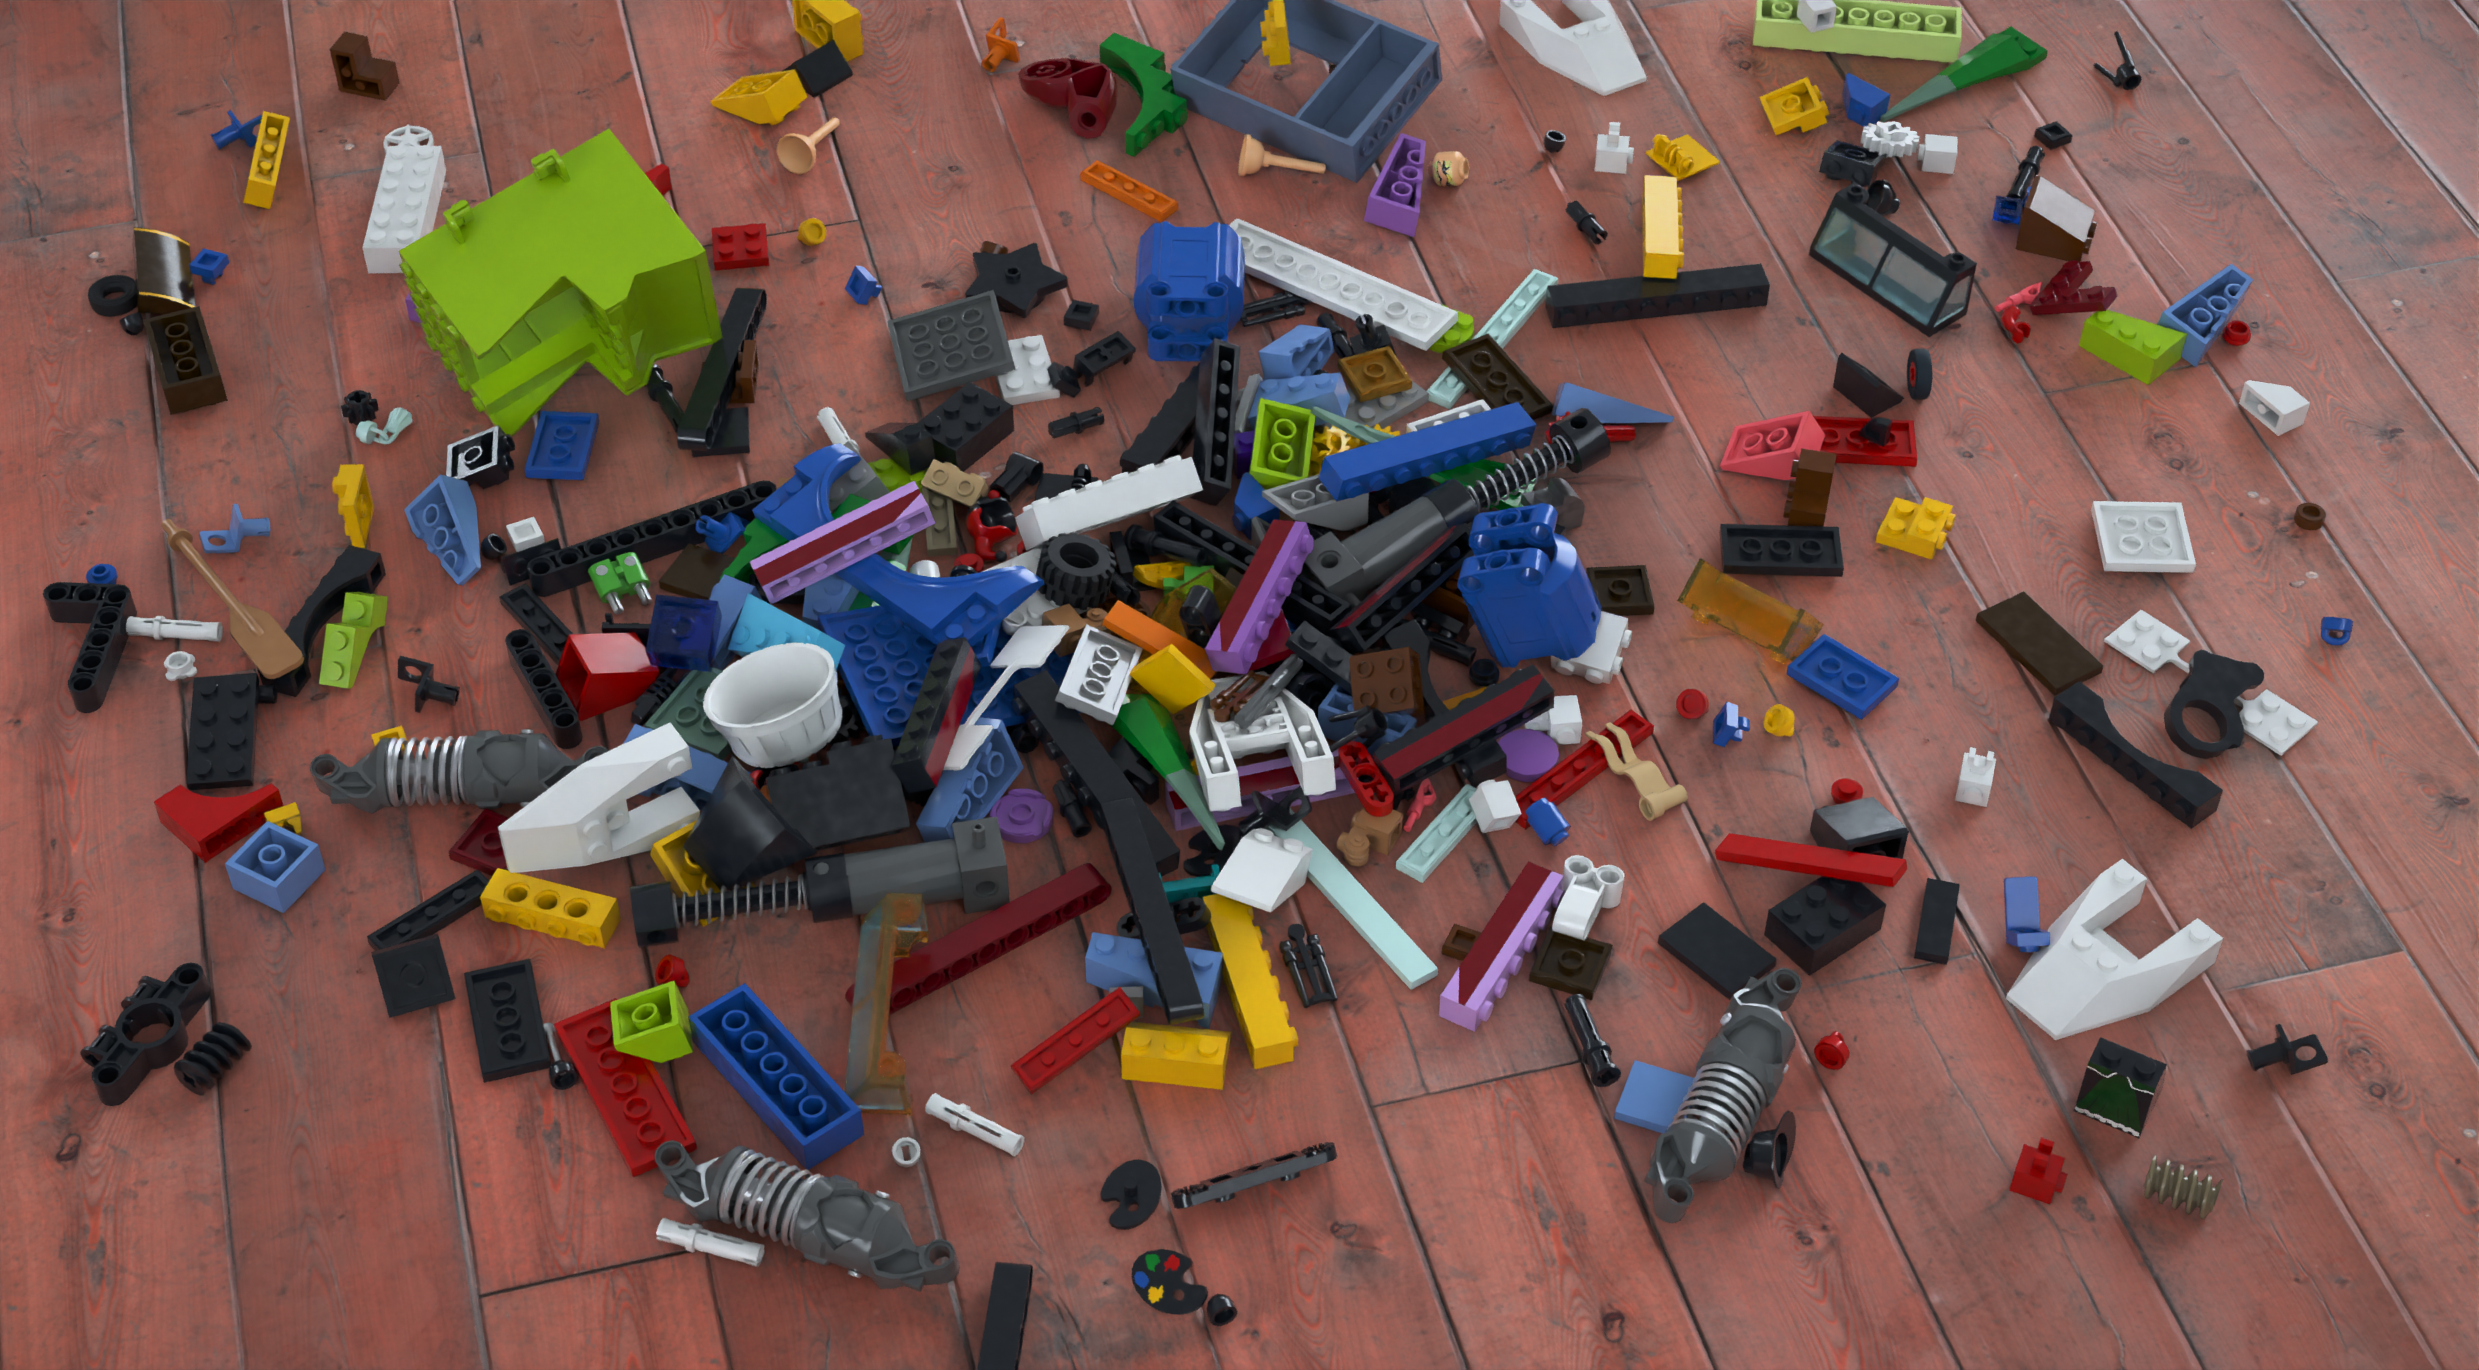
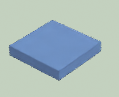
[1614,1060,1696,1133]

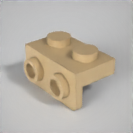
[921,459,990,508]

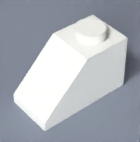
[2239,380,2310,436]

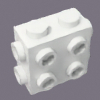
[1551,611,1632,684]

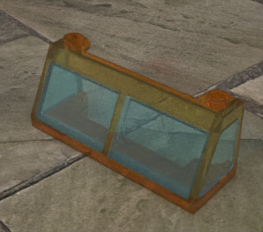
[844,893,929,1115]

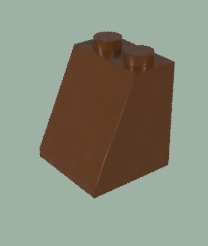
[2016,175,2097,262]

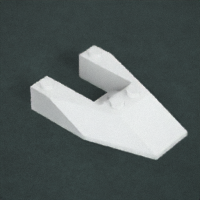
[1499,0,1647,96]
[1189,671,1336,812]
[498,723,700,873]
[2006,859,2223,1040]

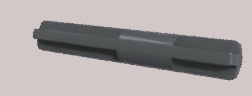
[1234,654,1303,729]

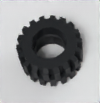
[1036,532,1116,610]

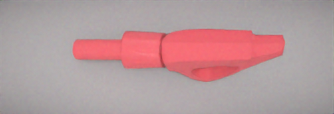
[1995,282,2042,312]
[1403,778,1436,832]

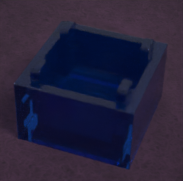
[646,594,722,672]

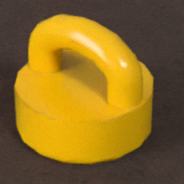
[797,218,827,246]
[1763,704,1795,737]

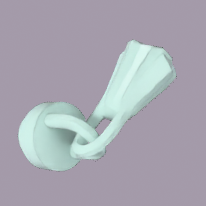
[356,407,413,445]

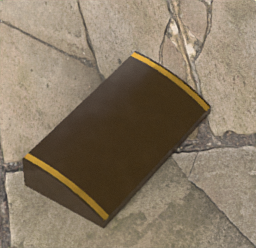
[132,227,196,314]

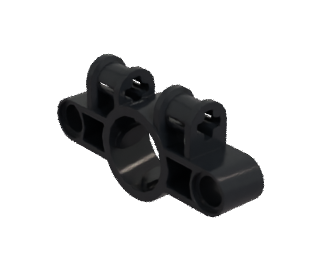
[80,962,210,1106]

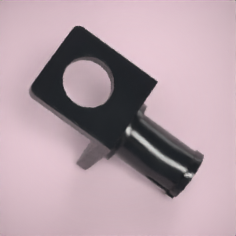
[1350,314,1397,357]
[398,656,460,713]
[1238,786,1313,835]
[2246,1024,2328,1075]

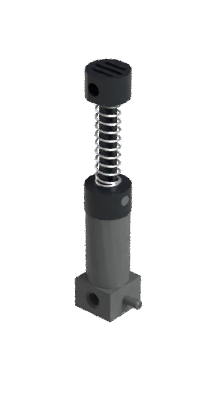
[1300,408,1611,609]
[630,817,1010,948]

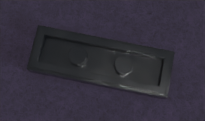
[1914,878,1960,965]

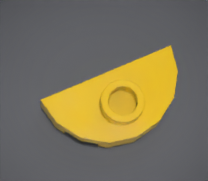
[1133,561,1191,589]

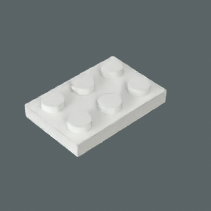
[995,335,1060,405]

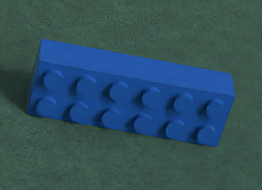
[688,983,864,1170]

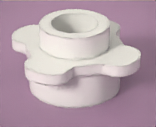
[164,651,197,681]

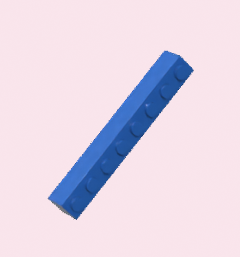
[1319,402,1537,502]

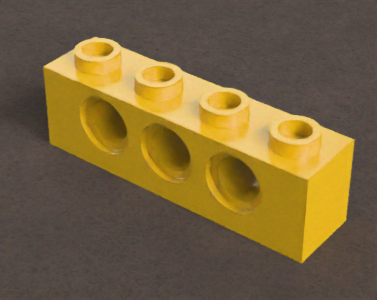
[243,111,290,209]
[480,868,621,948]

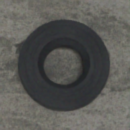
[88,275,137,317]

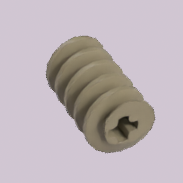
[2143,1154,2223,1220]

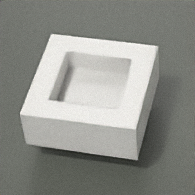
[506,517,545,552]

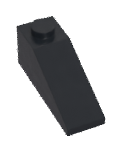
[865,422,935,475]

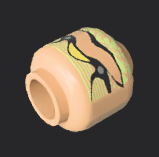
[1428,151,1469,186]

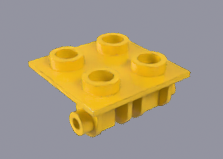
[1646,134,1720,181]

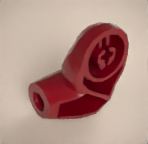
[1018,58,1118,139]

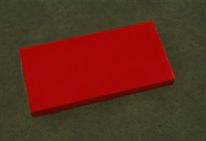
[1813,416,1918,467]

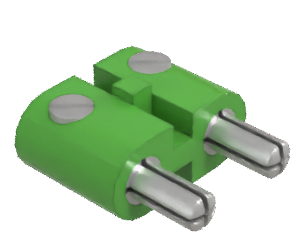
[588,552,652,615]

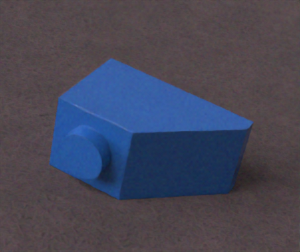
[1842,73,1890,127]
[1232,472,1280,540]

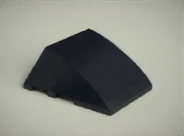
[683,757,817,891]

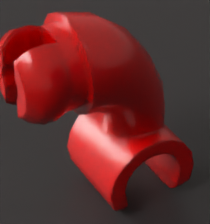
[2001,306,2031,343]

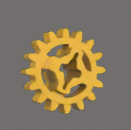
[1308,425,1359,477]

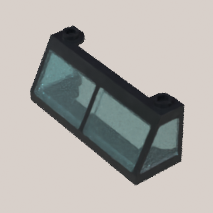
[1809,182,1977,337]

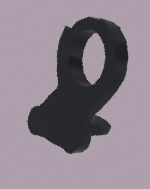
[2164,649,2264,759]

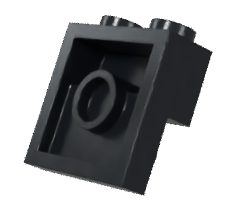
[1819,140,1887,187]
[446,425,515,489]

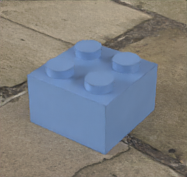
[225,821,326,913]

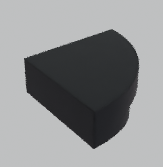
[1859,417,1893,447]

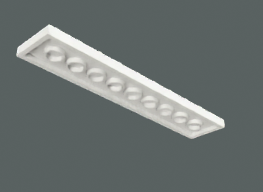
[1229,218,1458,351]

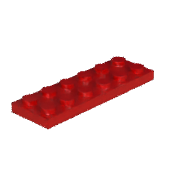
[554,998,697,1177]

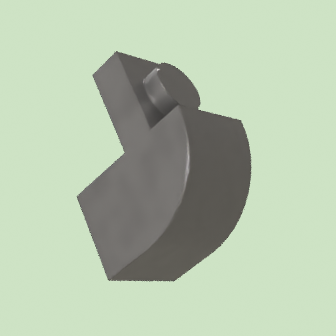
[1520,478,1585,530]

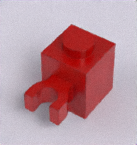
[2009,1137,2068,1204]

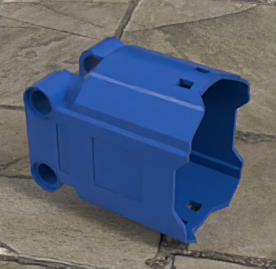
[1134,221,1245,362]
[1457,503,1602,668]

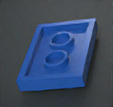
[524,411,600,480]
[1787,634,1899,720]

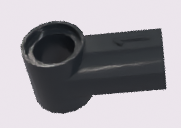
[989,452,1044,503]

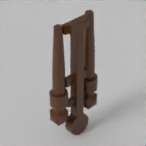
[1210,670,1269,722]

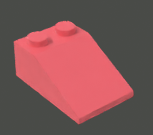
[1720,411,1825,480]

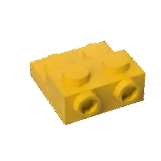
[1260,0,1291,66]
[1759,77,1830,136]
[332,464,375,548]
[1875,497,1956,560]

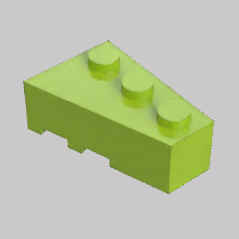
[2079,310,2187,385]

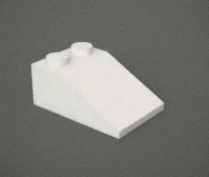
[1211,828,1313,913]

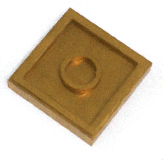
[1337,346,1412,403]

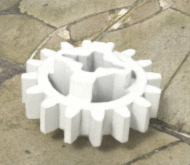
[1861,121,1919,158]

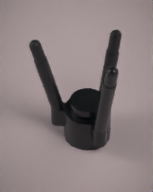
[2094,31,2142,90]
[1329,705,1387,760]

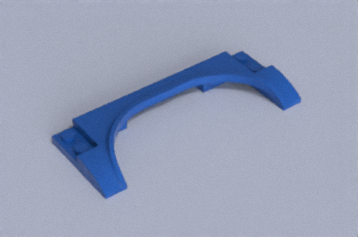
[753,443,1044,647]

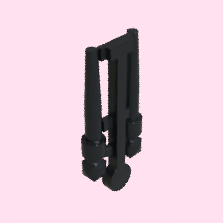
[1240,291,1311,327]
[1279,924,1338,1008]

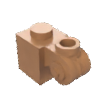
[1042,604,1111,657]
[1337,807,1403,866]

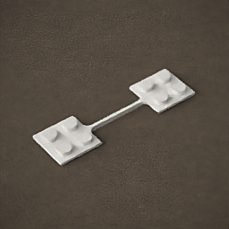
[2104,610,2318,756]
[943,625,1069,771]

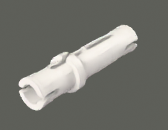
[817,407,860,454]
[126,616,223,642]
[925,1093,1025,1156]
[656,1218,765,1267]

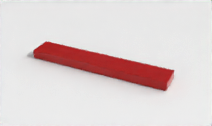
[1515,710,1654,830]
[1715,833,1908,887]

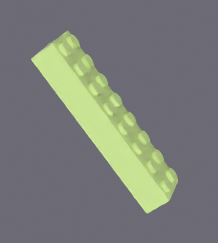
[1753,0,1962,63]

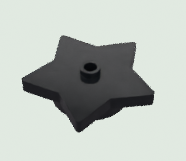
[965,243,1068,318]

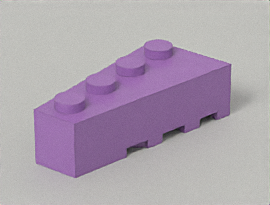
[1364,133,1426,237]

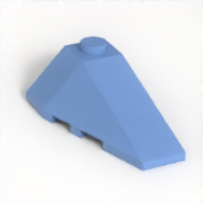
[1552,382,1674,424]

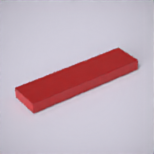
[1011,987,1140,1095]

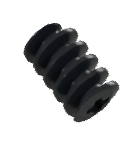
[174,1022,252,1096]

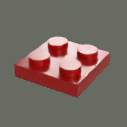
[711,223,769,271]

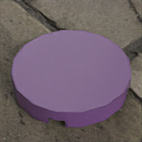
[1498,729,1559,782]
[990,789,1053,843]

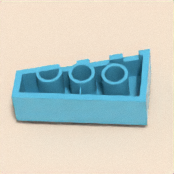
[728,593,845,670]

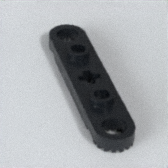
[1171,1142,1338,1209]

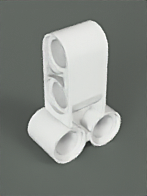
[1552,855,1625,941]

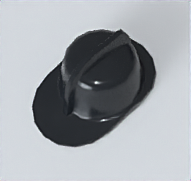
[1743,1111,1796,1189]

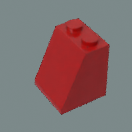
[555,632,659,721]

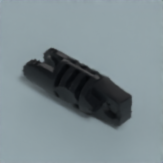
[631,662,690,726]

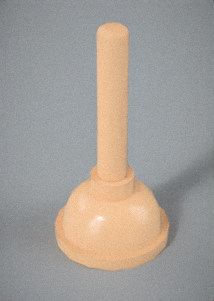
[777,117,840,174]
[1238,134,1326,177]

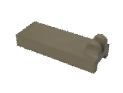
[922,486,957,557]

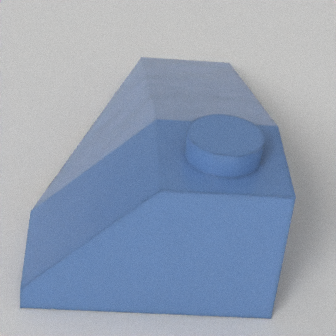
[404,474,481,586]

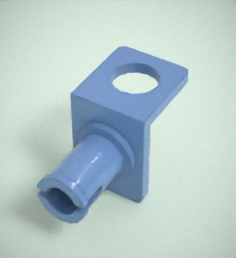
[199,504,270,553]

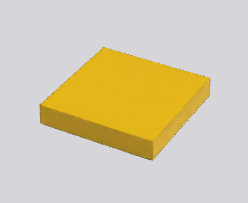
[1129,644,1216,714]

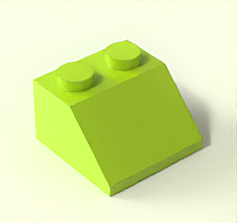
[610,981,693,1063]

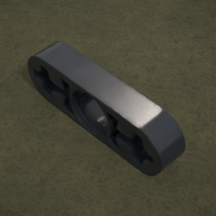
[1116,897,1211,940]

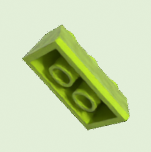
[1249,398,1315,490]

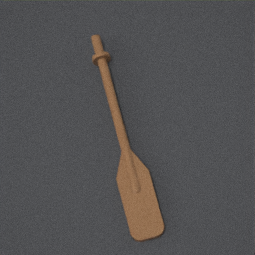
[161,519,304,679]

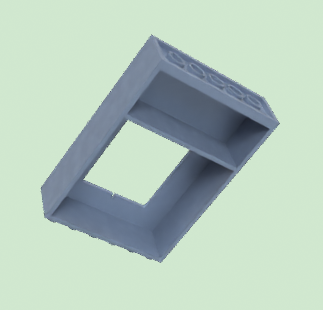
[1170,0,1442,183]

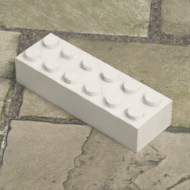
[362,145,446,273]
[1015,455,1203,551]

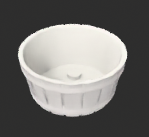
[703,643,842,768]

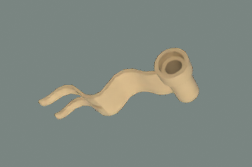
[1585,722,1688,821]

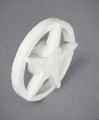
[383,124,434,152]

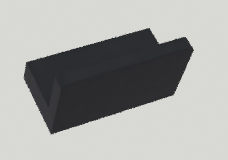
[1110,531,1156,592]

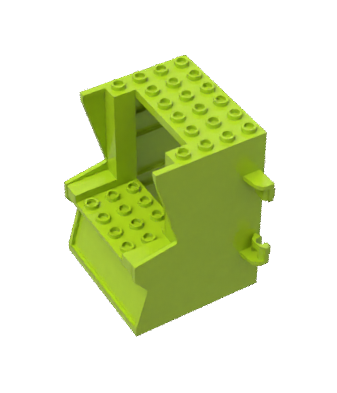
[399,128,723,437]

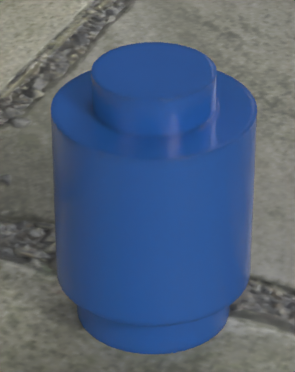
[1525,797,1571,847]

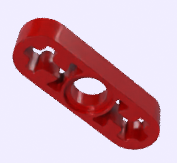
[1338,741,1394,817]

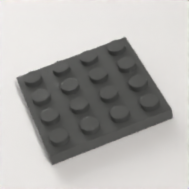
[887,290,1016,401]

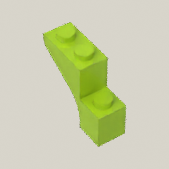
[319,592,388,689]

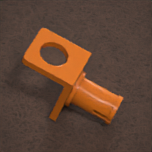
[981,17,1020,72]

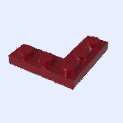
[2029,260,2117,315]

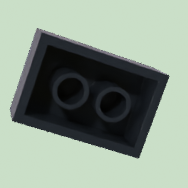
[917,382,1014,472]
[1764,876,1886,976]

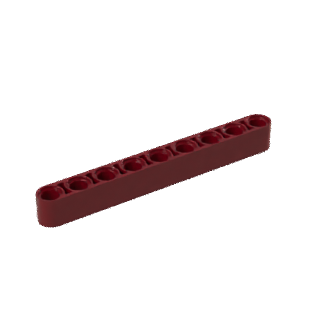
[845,863,1112,1024]

